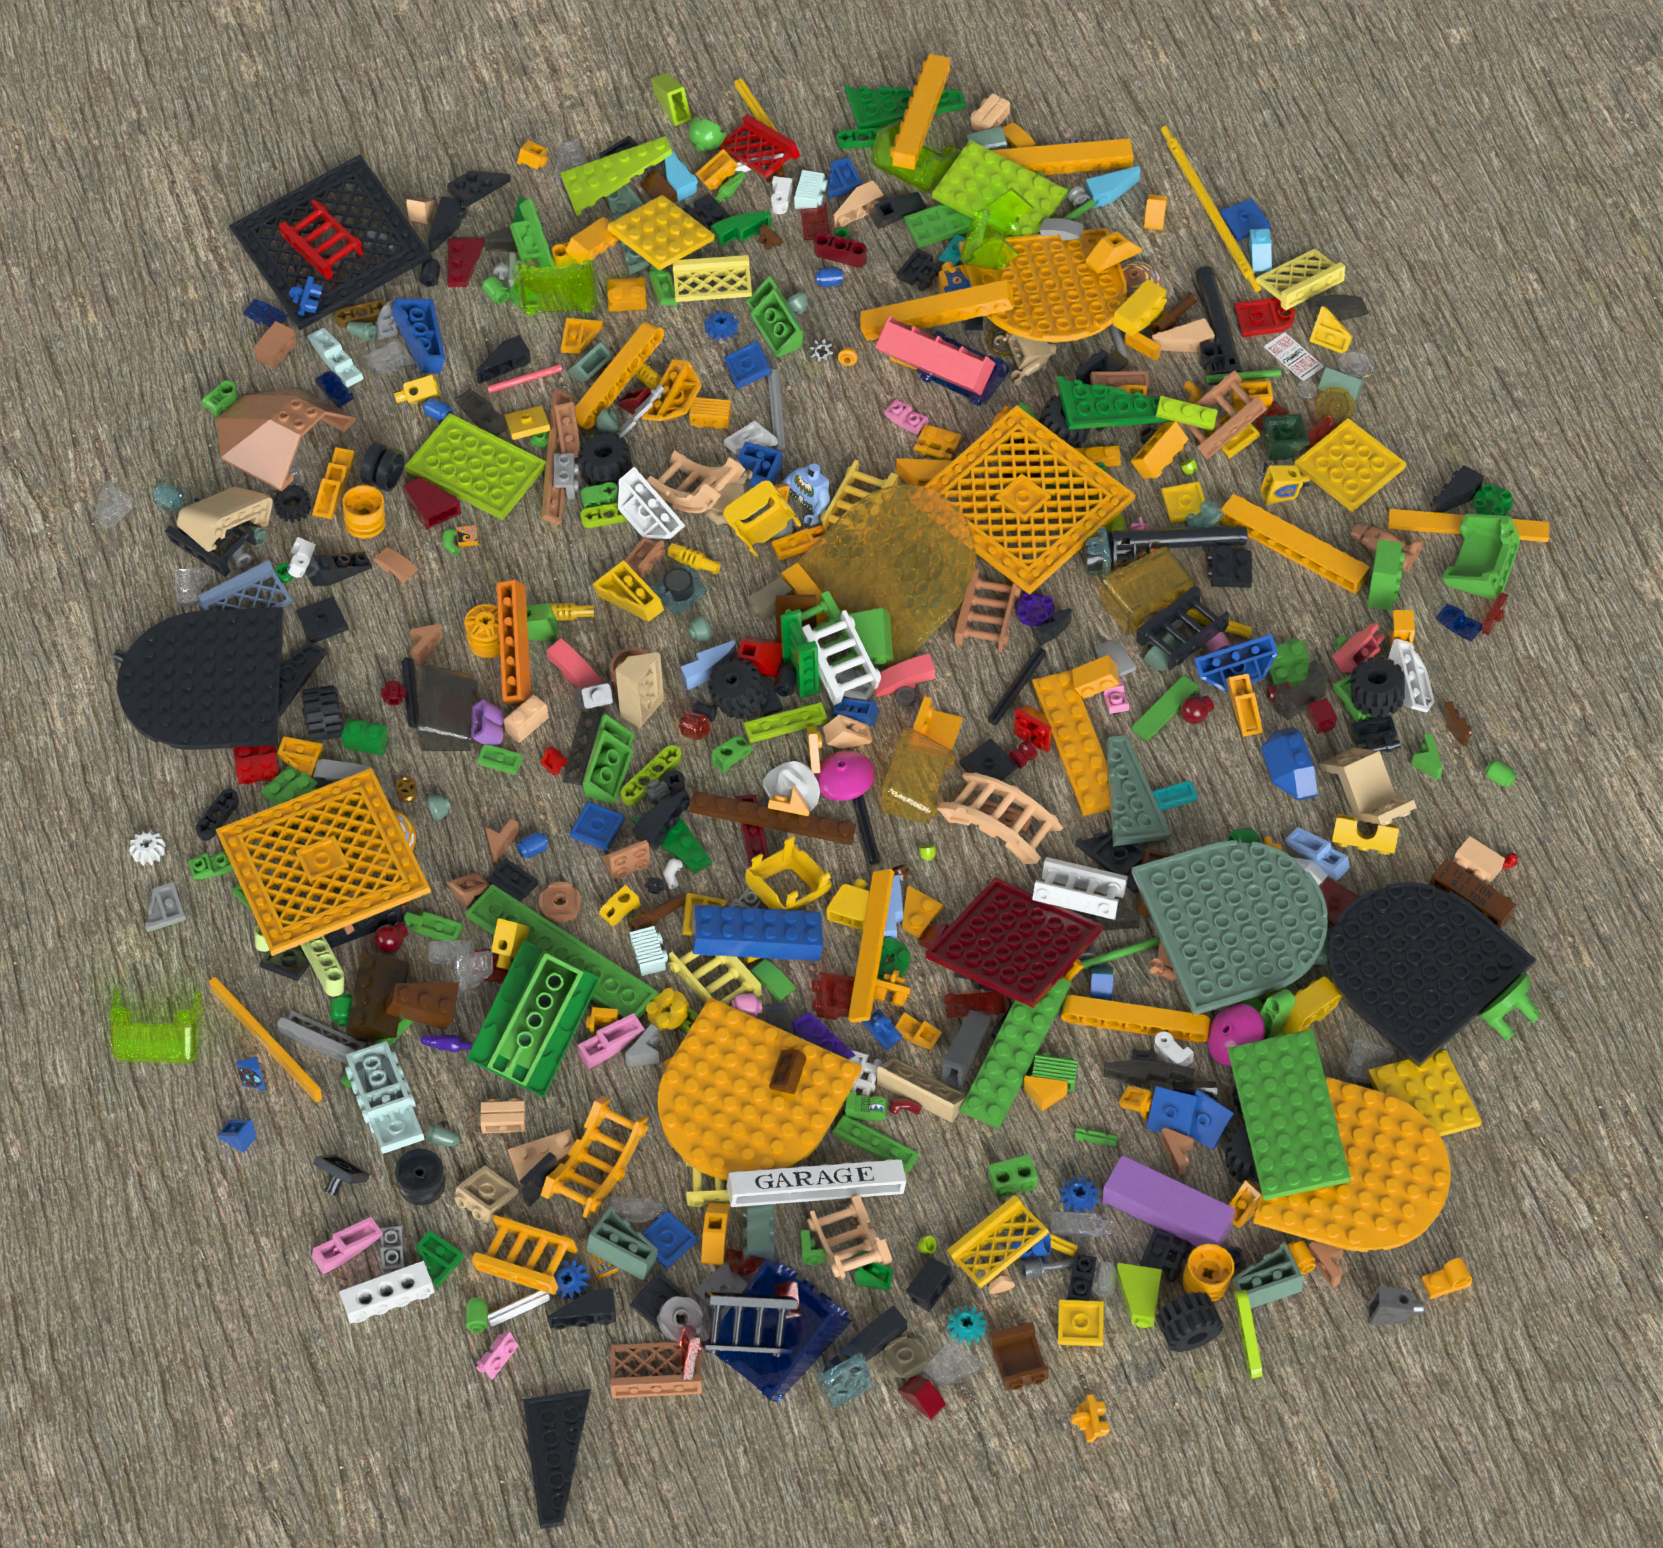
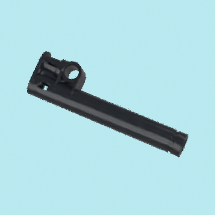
[1195,266,1243,385]
[1108,525,1248,571]

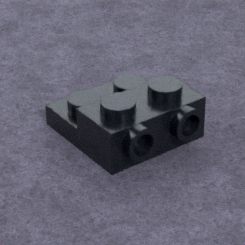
[1207,545,1252,588]

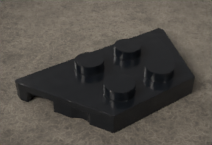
[447,171,511,207]
[1075,829,1145,894]

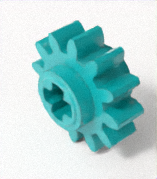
[947,1305,987,1346]

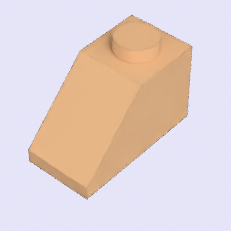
[823,714,872,749]

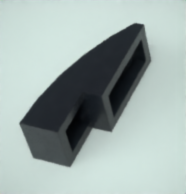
[840,1306,907,1365]

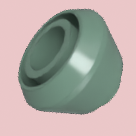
[786,291,808,315]
[595,408,621,433]
[687,615,712,642]
[426,794,451,821]

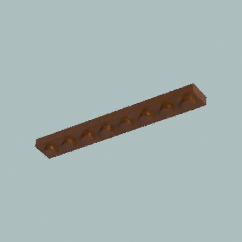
[689,791,856,845]

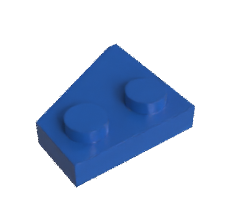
[828,157,863,199]

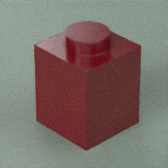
[1306,697,1337,734]

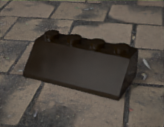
[347,953,409,1041]

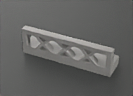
[277,1011,366,1065]

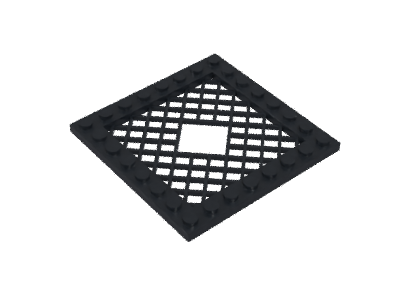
[229,154,432,331]

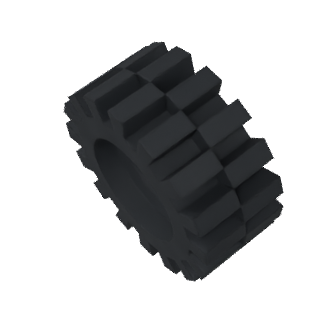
[274,485,311,523]

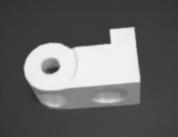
[771,176,793,214]
[287,537,316,578]
[1154,1032,1194,1074]

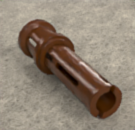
[1150,292,1197,334]
[628,891,686,931]

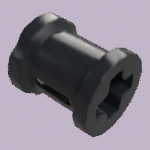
[693,700,718,722]
[1132,1048,1154,1068]

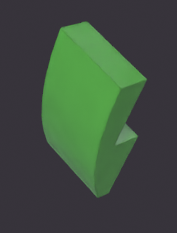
[188,851,234,880]
[750,959,796,1002]

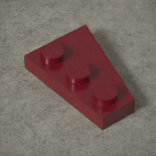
[447,237,486,288]

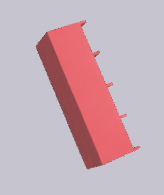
[875,316,995,395]

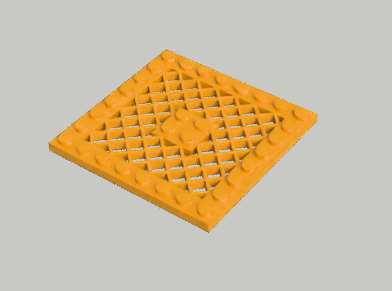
[911,405,1136,595]
[216,768,431,956]

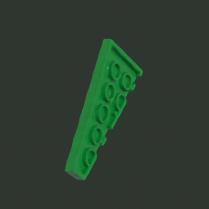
[844,85,966,129]
[1056,376,1173,430]

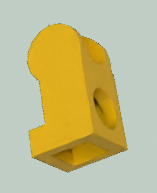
[599,885,641,926]

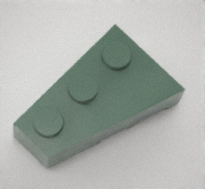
[1231,1242,1303,1308]

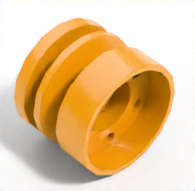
[342,485,386,539]
[464,604,500,658]
[1182,1244,1234,1302]

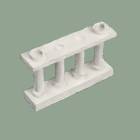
[802,610,881,705]
[1032,857,1128,920]

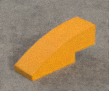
[781,563,829,625]
[1226,674,1263,737]

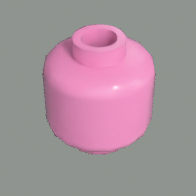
[731,993,762,1018]

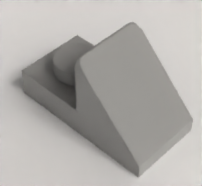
[625,1024,660,1067]

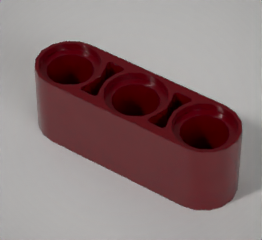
[814,233,867,267]

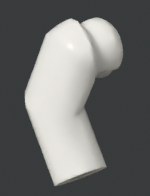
[663,858,683,889]

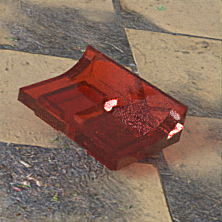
[801,202,830,240]

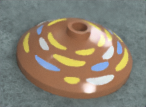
[1120,260,1162,300]

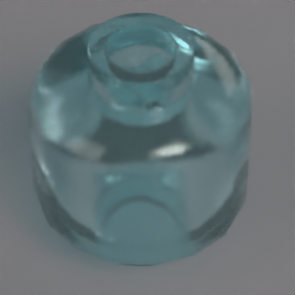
[153,483,183,512]

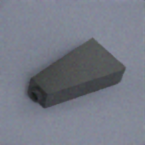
[942,1010,990,1090]

